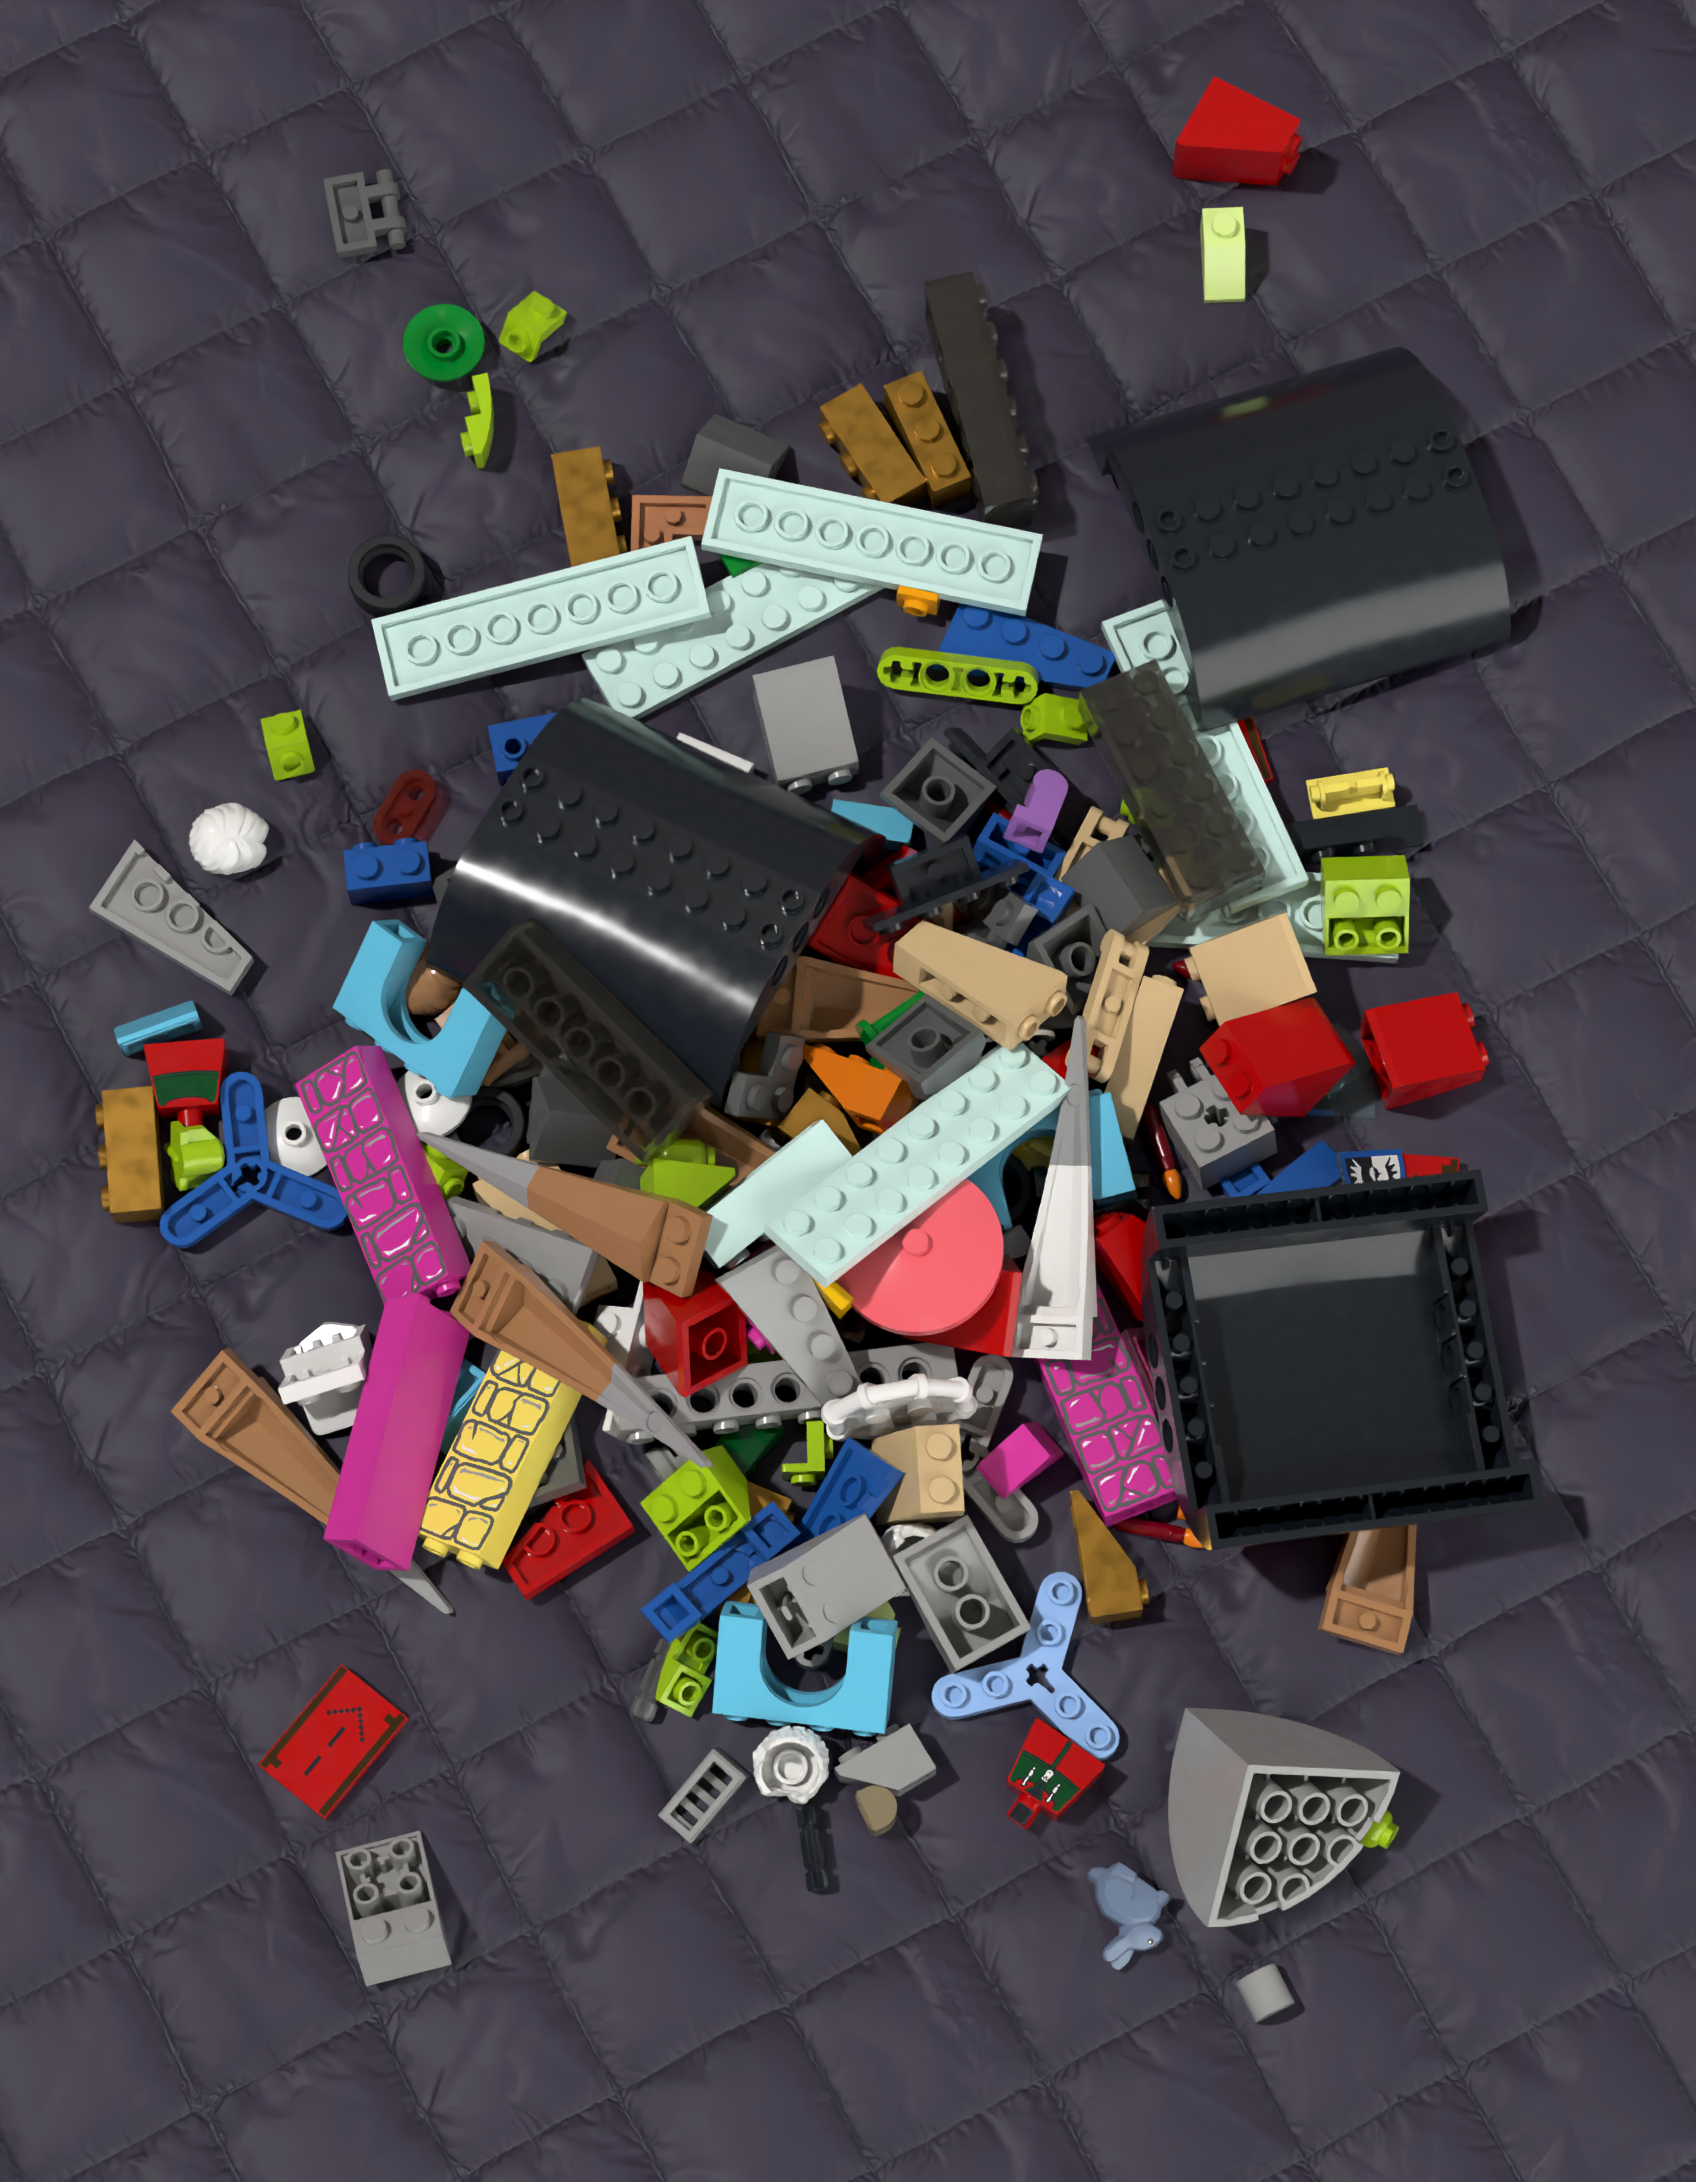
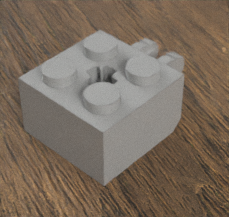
[1159,1058,1277,1190]

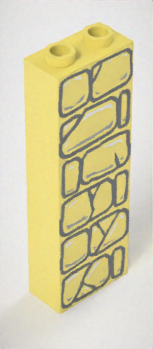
[418,1319,608,1570]

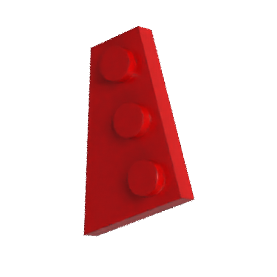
[502,1459,635,1601]

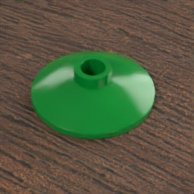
[403,304,485,382]

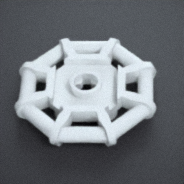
[821,1373,977,1441]

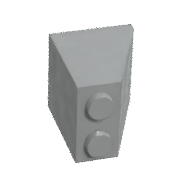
[752,655,859,795]

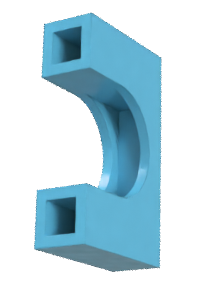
[333,919,517,1098]
[967,1089,1138,1232]
[712,1600,898,1736]

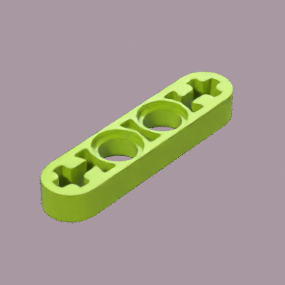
[877,647,1039,704]

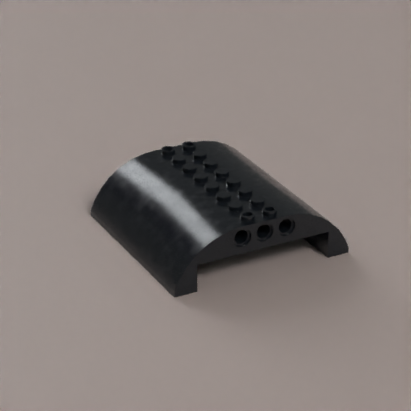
[1088,346,1511,733]
[426,698,886,1109]
[1141,1169,1544,1551]

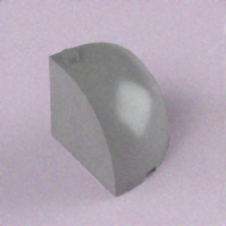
[1168,1707,1400,1927]

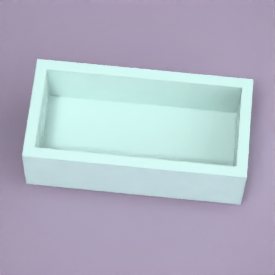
[703,1119,852,1270]

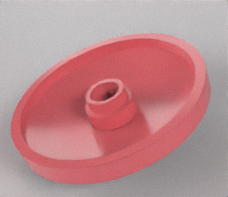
[836,1178,1004,1336]

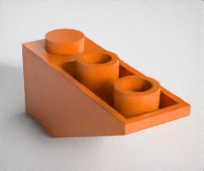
[803,1043,916,1135]

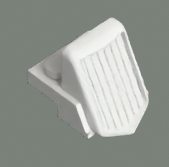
[278,1322,373,1435]

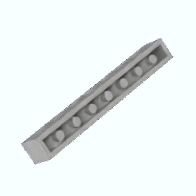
[613,1343,958,1444]

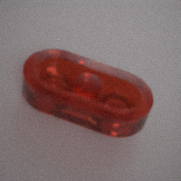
[373,770,437,846]

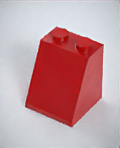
[1172,76,1303,186]
[1358,992,1489,1111]
[1199,998,1356,1117]
[1093,1210,1146,1322]
[901,1254,1022,1357]
[643,1268,748,1397]

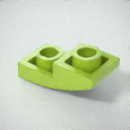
[460,373,494,469]
[655,1622,718,1718]

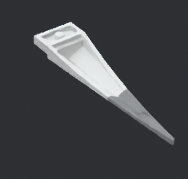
[1012,1016,1097,1360]

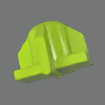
[163,1121,225,1191]

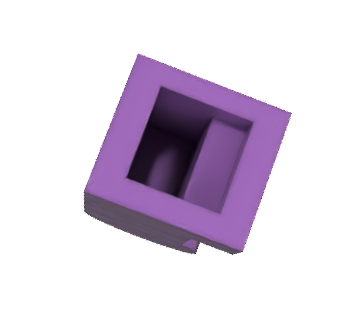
[1003,769,1068,854]

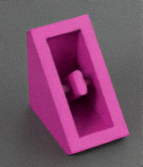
[976,1422,1064,1500]

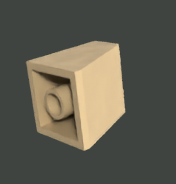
[1184,911,1317,1027]
[871,1424,965,1526]

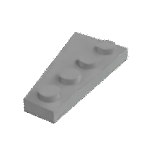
[89,839,254,996]
[445,1196,599,1315]
[715,1245,862,1407]

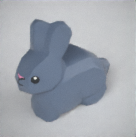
[1087,1862,1171,1970]

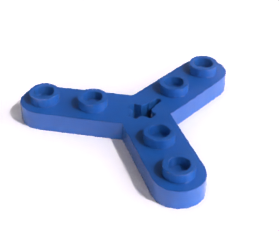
[160,1072,348,1249]

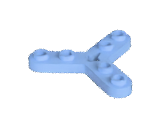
[932,1572,1120,1761]

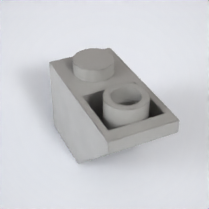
[835,1723,936,1797]

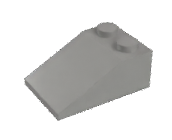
[892,1514,1032,1674]

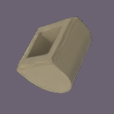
[855,1785,897,1837]

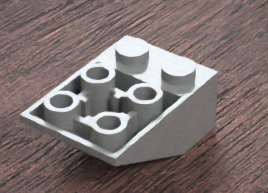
[747,1513,906,1660]
[335,1831,451,1986]

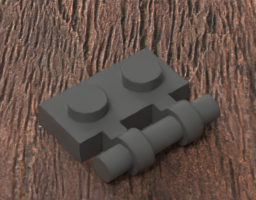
[323,169,407,259]
[953,885,1038,950]

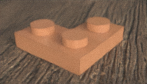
[631,495,713,551]

